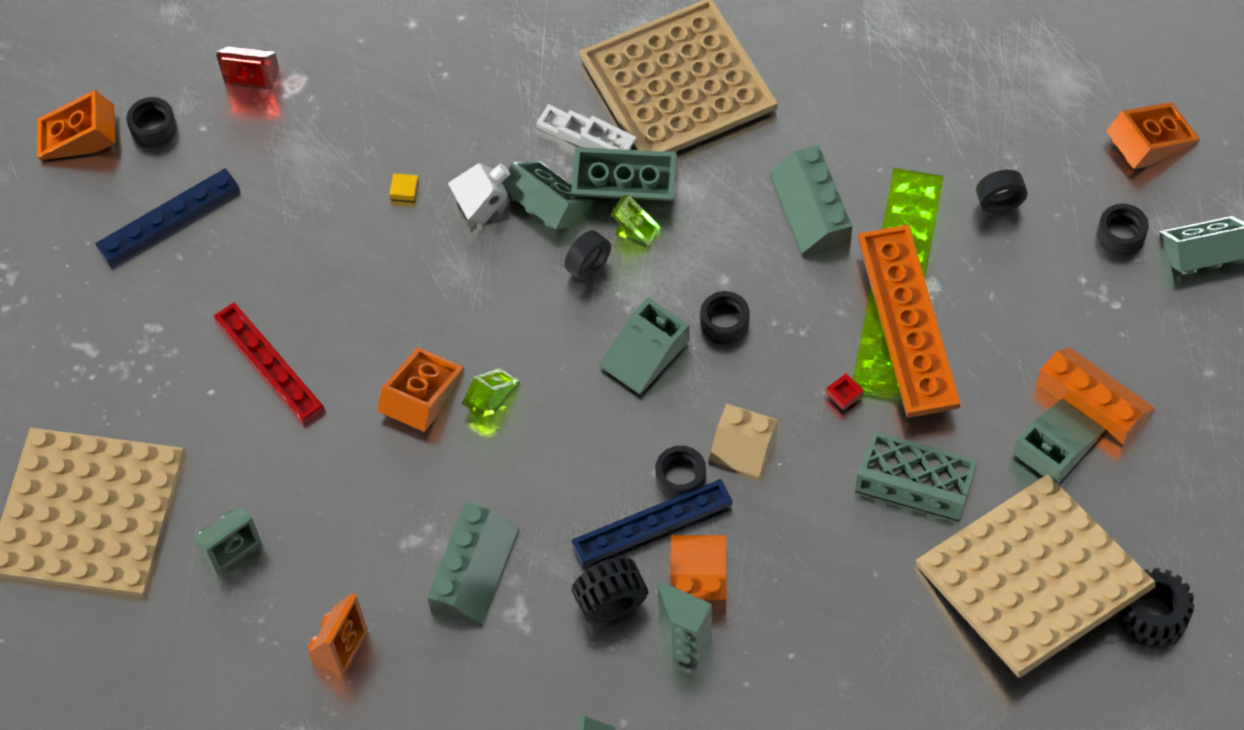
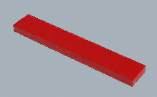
[213,302,325,425]

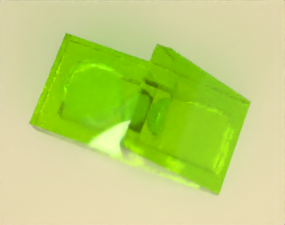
[611,195,661,248]

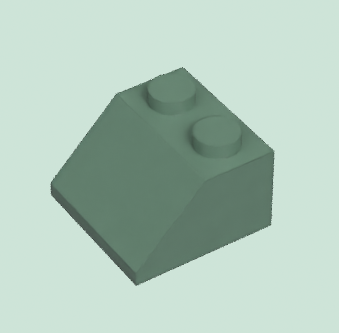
[193,507,261,573]

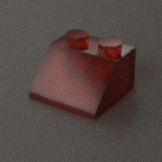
[216,47,279,90]

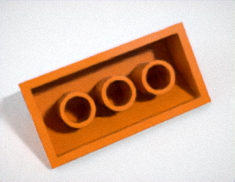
[1037,347,1156,447]

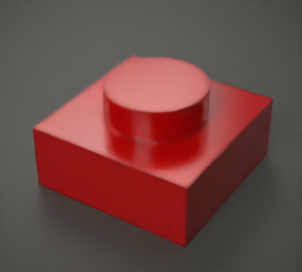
[826,373,864,411]

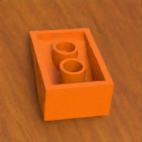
[37,90,115,160]
[1106,102,1200,169]
[377,347,464,432]
[670,535,726,613]
[308,594,367,676]

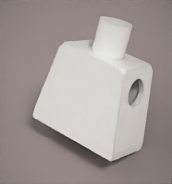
[448,163,510,225]

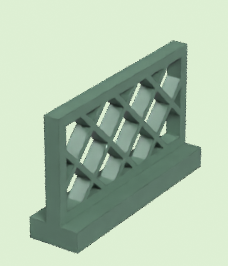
[855,431,978,520]

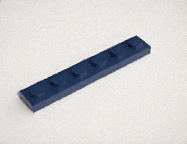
[95,168,240,266]
[571,479,733,567]

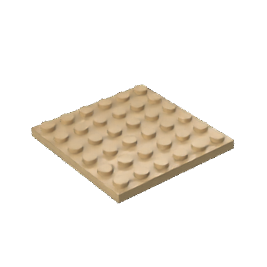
[579,0,778,152]
[0,428,185,598]
[916,474,1155,678]

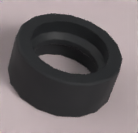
[126,97,176,146]
[976,169,1028,214]
[1097,203,1149,254]
[564,230,611,281]
[700,291,750,343]
[655,445,706,498]

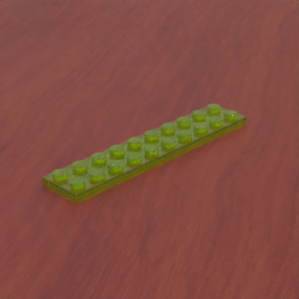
[853,168,944,399]

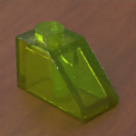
[462,368,520,417]

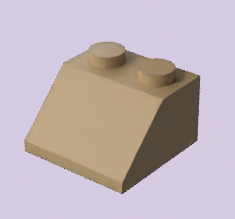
[708,404,777,479]

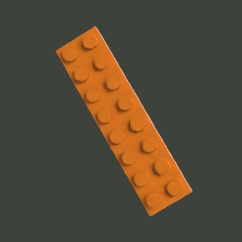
[858,225,961,418]

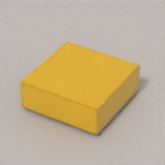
[389,173,419,201]

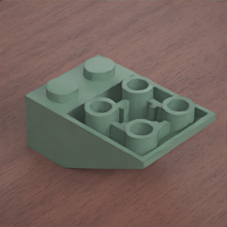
[599,297,690,395]
[1013,398,1106,484]

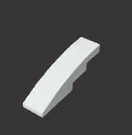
[536,104,636,150]

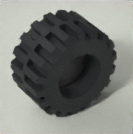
[571,557,649,624]
[1118,568,1195,646]

